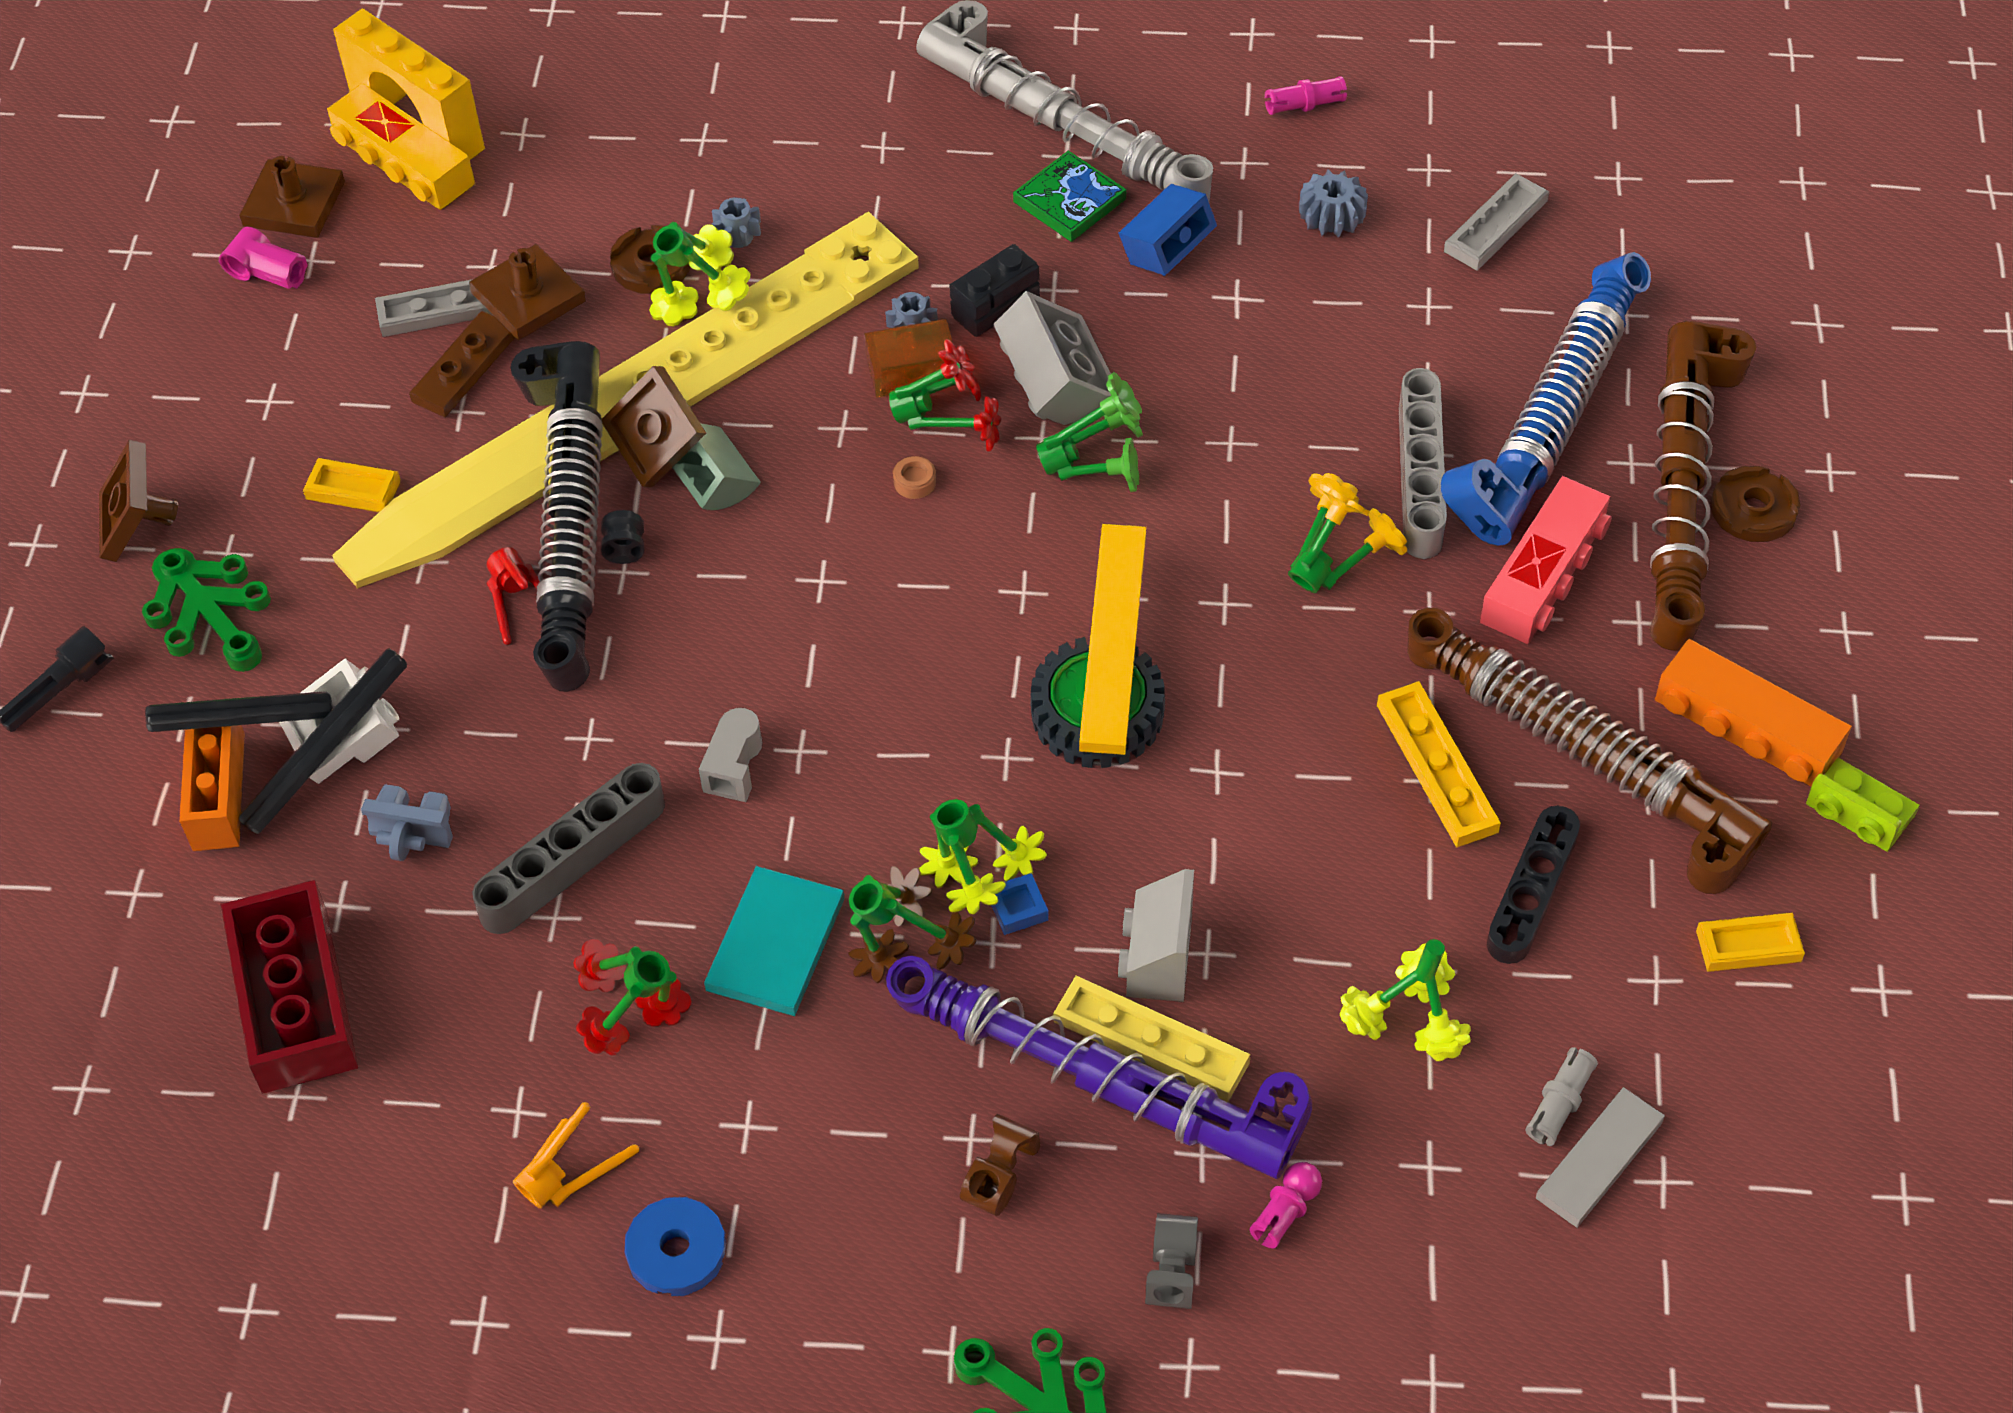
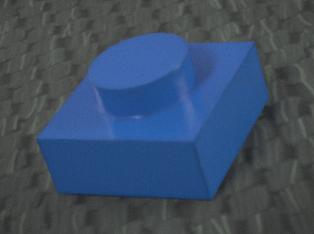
[991,873,1048,935]

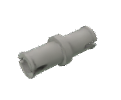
[1525,1047,1598,1146]

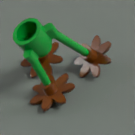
[848,866,976,983]

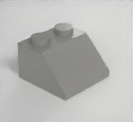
[1118,869,1194,1002]

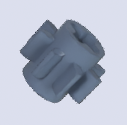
[712,198,761,248]
[886,292,938,344]

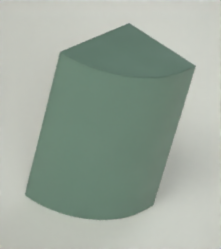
[672,423,761,510]

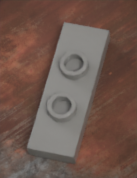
[1444,173,1549,271]

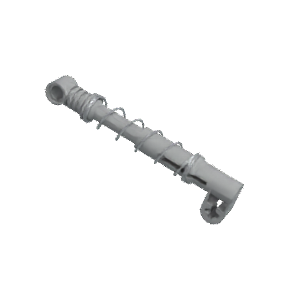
[916,0,1213,201]

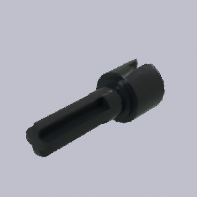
[0,626,114,732]

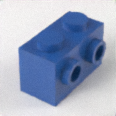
[1118,184,1217,276]

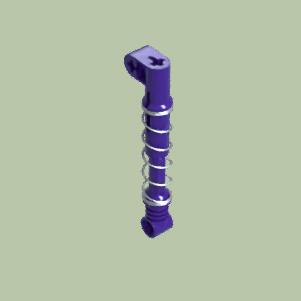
[886,956,1312,1179]

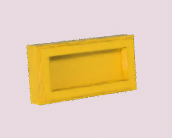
[303,458,401,512]
[1696,912,1805,972]

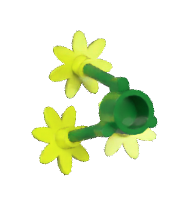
[919,799,1047,915]

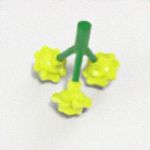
[1340,939,1471,1061]

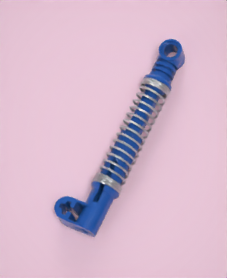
[1441,252,1651,546]

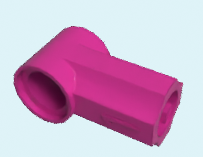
[219,227,308,289]

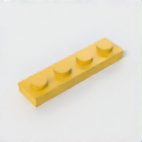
[1377,681,1501,848]

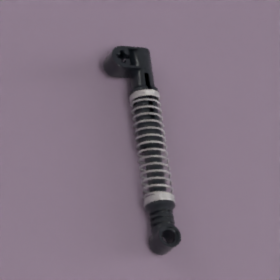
[510,341,603,692]

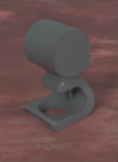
[1145,1213,1198,1309]

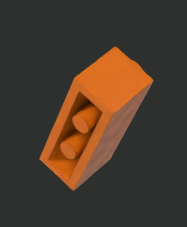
[179,725,245,851]

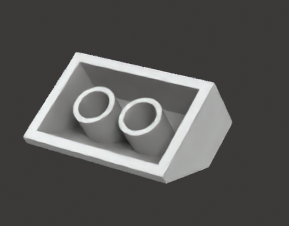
[993,291,1111,425]

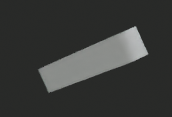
[1399,368,1447,559]

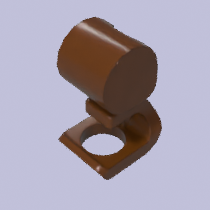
[960,1114,1040,1216]

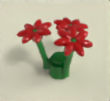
[889,339,1002,452]

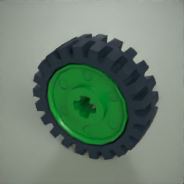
[1030,637,1165,768]

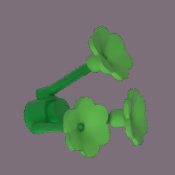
[1036,372,1143,492]

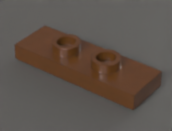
[409,311,515,418]

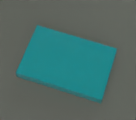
[704,866,845,1016]

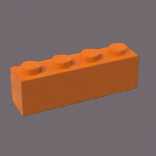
[1655,639,1852,787]

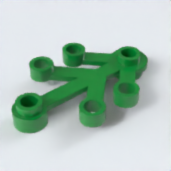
[142,548,271,672]
[954,1328,1106,1413]

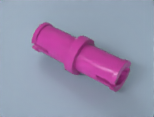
[1265,76,1347,115]

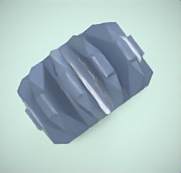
[1299,169,1368,238]

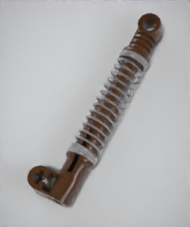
[1407,607,1772,894]

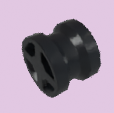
[600,510,644,564]

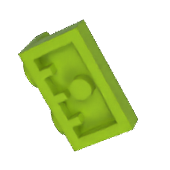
[1806,758,1920,852]

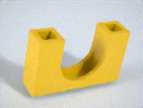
[333,8,485,160]

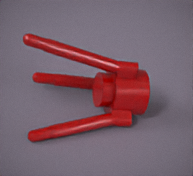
[486,547,540,645]

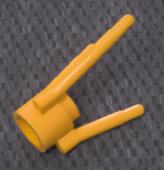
[513,1102,639,1208]

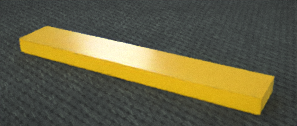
[1079,524,1146,755]

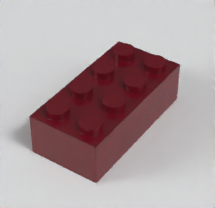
[220,880,358,1094]

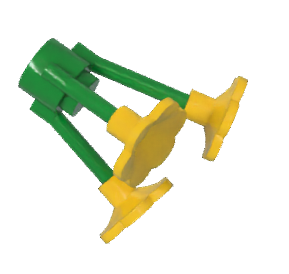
[1288,473,1408,593]

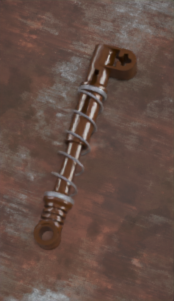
[1649,321,1757,651]

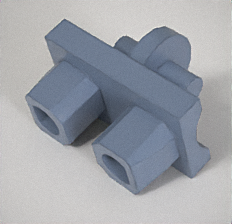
[361,784,453,861]

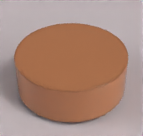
[893,456,936,499]

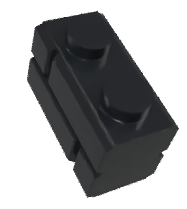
[949,244,1040,337]

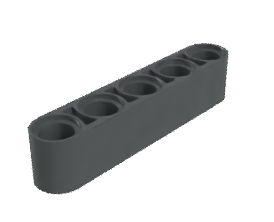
[472,763,665,934]

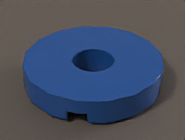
[624,1197,726,1296]

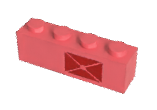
[1480,476,1612,644]

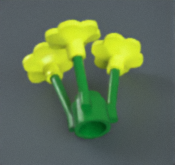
[649,222,751,326]

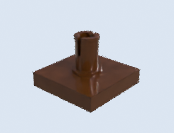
[239,156,345,238]
[469,244,586,340]
[602,366,706,487]
[99,440,178,562]

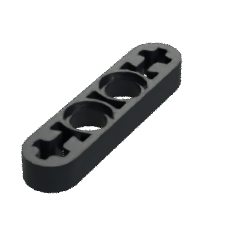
[1486,805,1580,964]

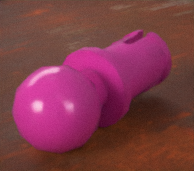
[1249,1162,1322,1248]

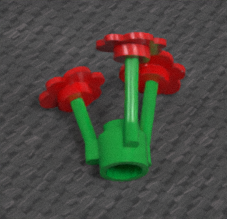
[573,939,691,1056]

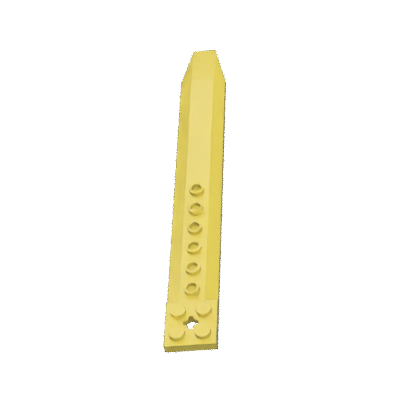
[332,212,919,588]

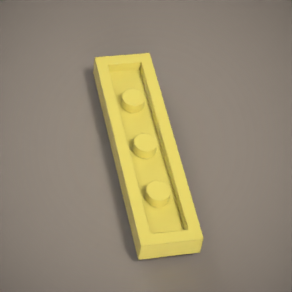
[1053,976,1250,1102]

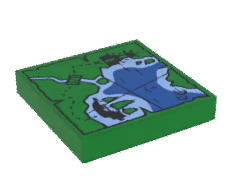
[1013,150,1126,242]

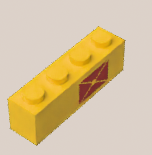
[327,83,475,210]

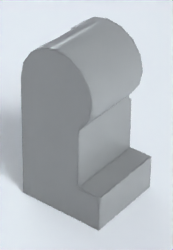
[699,708,762,802]

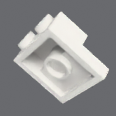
[279,659,399,784]

